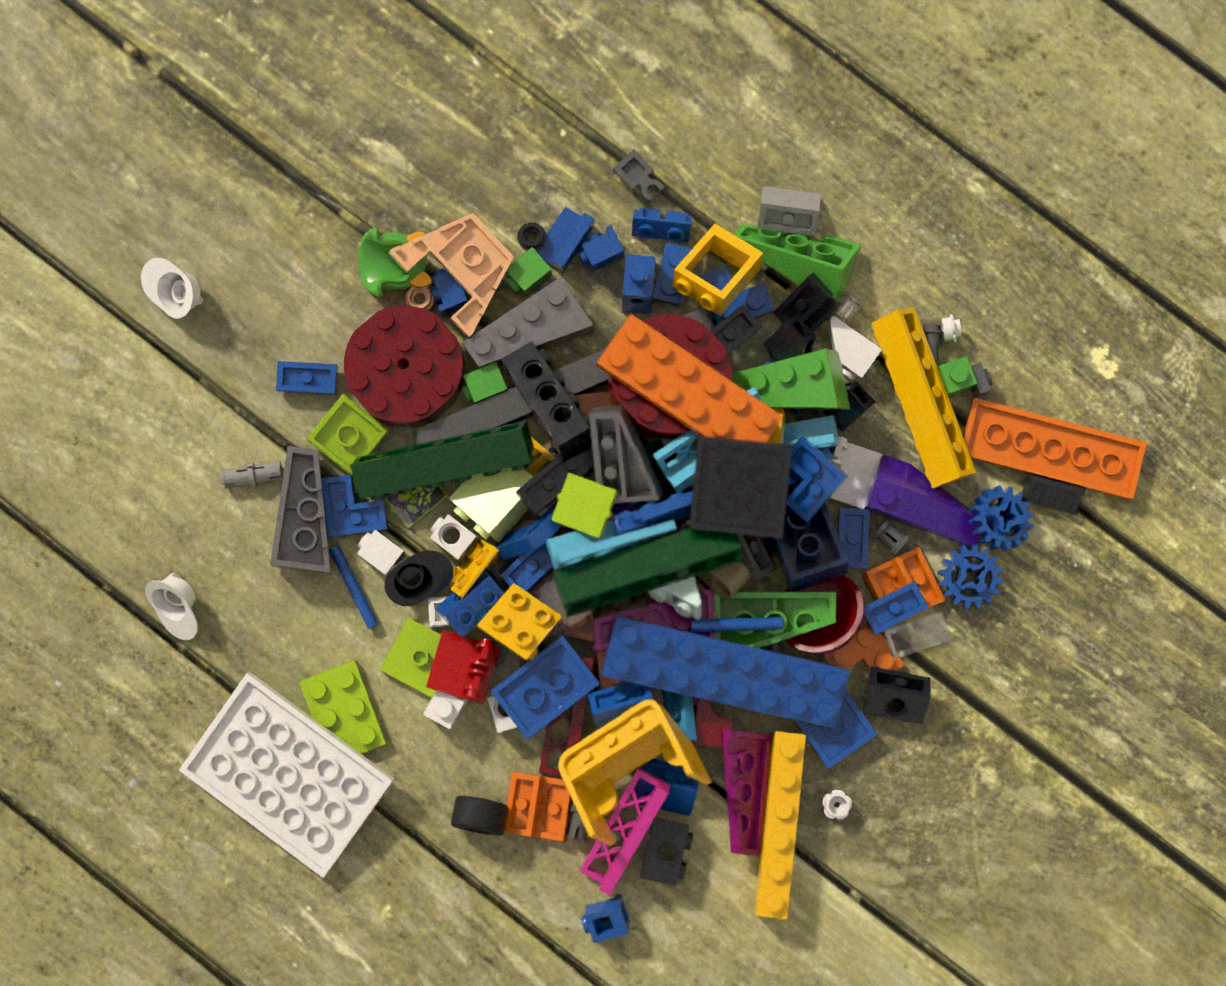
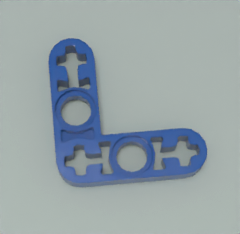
[494,499,563,560]

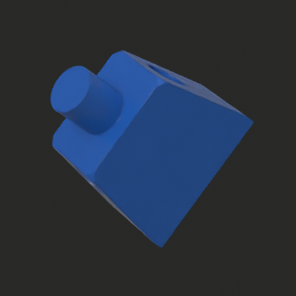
[622,254,655,314]

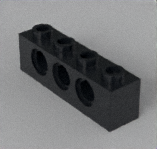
[501,341,592,460]

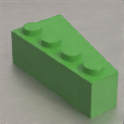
[732,349,850,410]

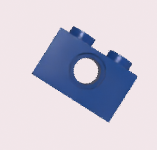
[435,571,504,638]

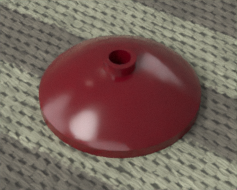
[784,575,865,655]

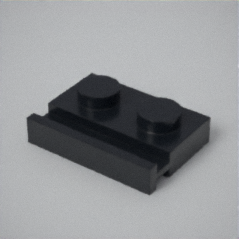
[773,273,842,333]

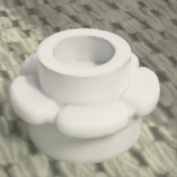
[941,314,962,343]
[822,790,852,820]

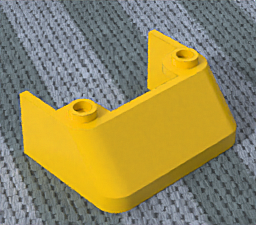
[558,700,712,846]

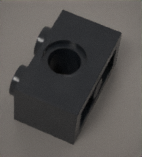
[863,666,931,724]
[640,817,694,886]

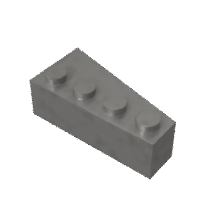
[462,277,594,369]
[270,446,331,575]

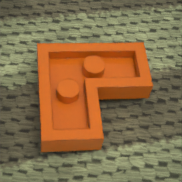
[821,619,905,671]

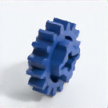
[969,485,1034,551]
[937,545,1004,610]

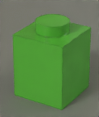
[505,247,552,298]
[937,356,977,397]
[461,362,508,404]

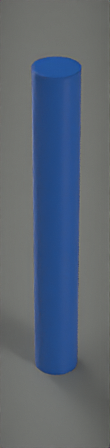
[329,545,379,630]
[691,617,783,632]

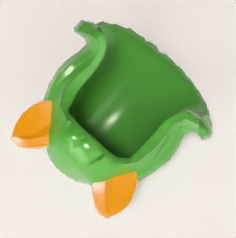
[358,227,432,298]

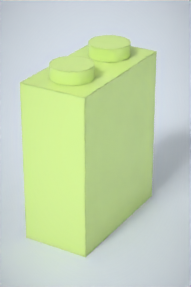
[449,467,533,543]

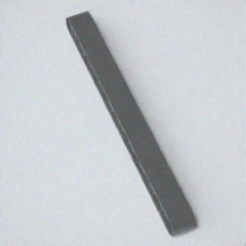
[411,308,714,444]

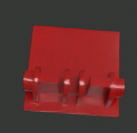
[426,630,500,705]

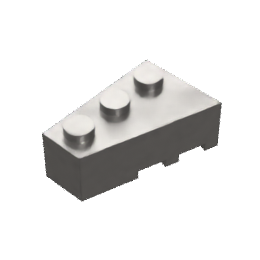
[589,405,663,503]

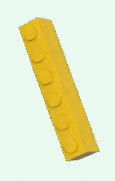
[871,307,976,489]
[754,731,806,919]

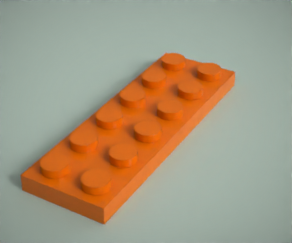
[596,314,783,442]
[963,397,1147,501]

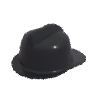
[384,550,454,606]

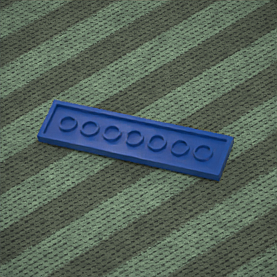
[601,615,850,729]

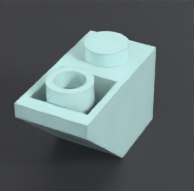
[648,577,701,620]

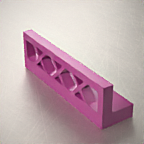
[579,767,670,896]

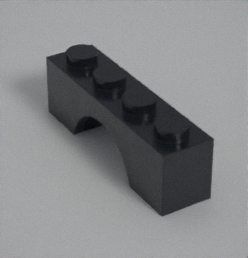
[763,315,876,432]

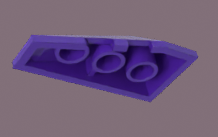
[864,454,980,547]

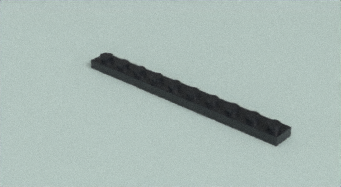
[515,304,762,516]

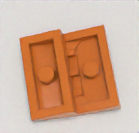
[862,547,945,612]
[504,772,573,842]

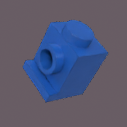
[577,225,624,272]
[430,268,468,317]
[581,894,630,943]

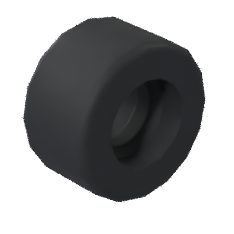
[451,796,508,836]

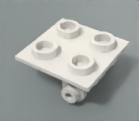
[821,436,882,509]

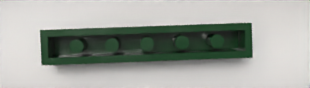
[350,421,536,500]
[553,527,742,618]

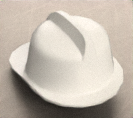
[141,258,204,319]
[145,573,198,640]

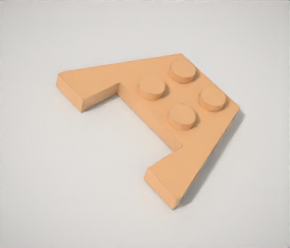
[388,213,514,338]

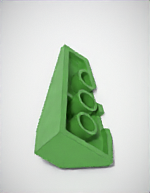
[734,224,861,300]
[714,592,836,648]

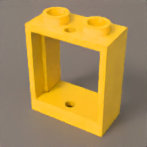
[672,224,763,316]

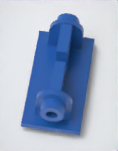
[631,207,692,242]

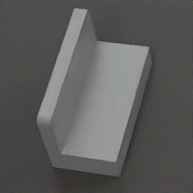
[757,186,820,236]

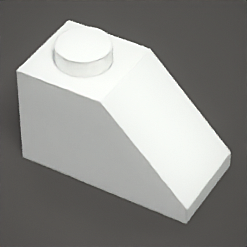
[827,316,882,383]
[423,691,468,729]

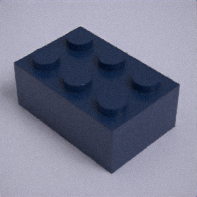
[769,489,849,592]

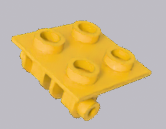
[447,539,500,598]
[477,583,562,660]

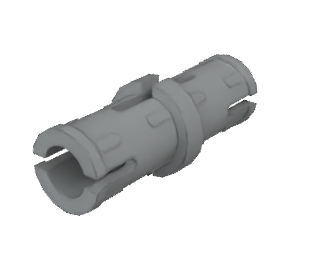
[221,461,283,489]

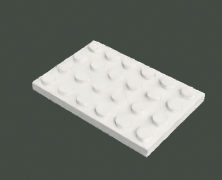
[179,672,395,878]

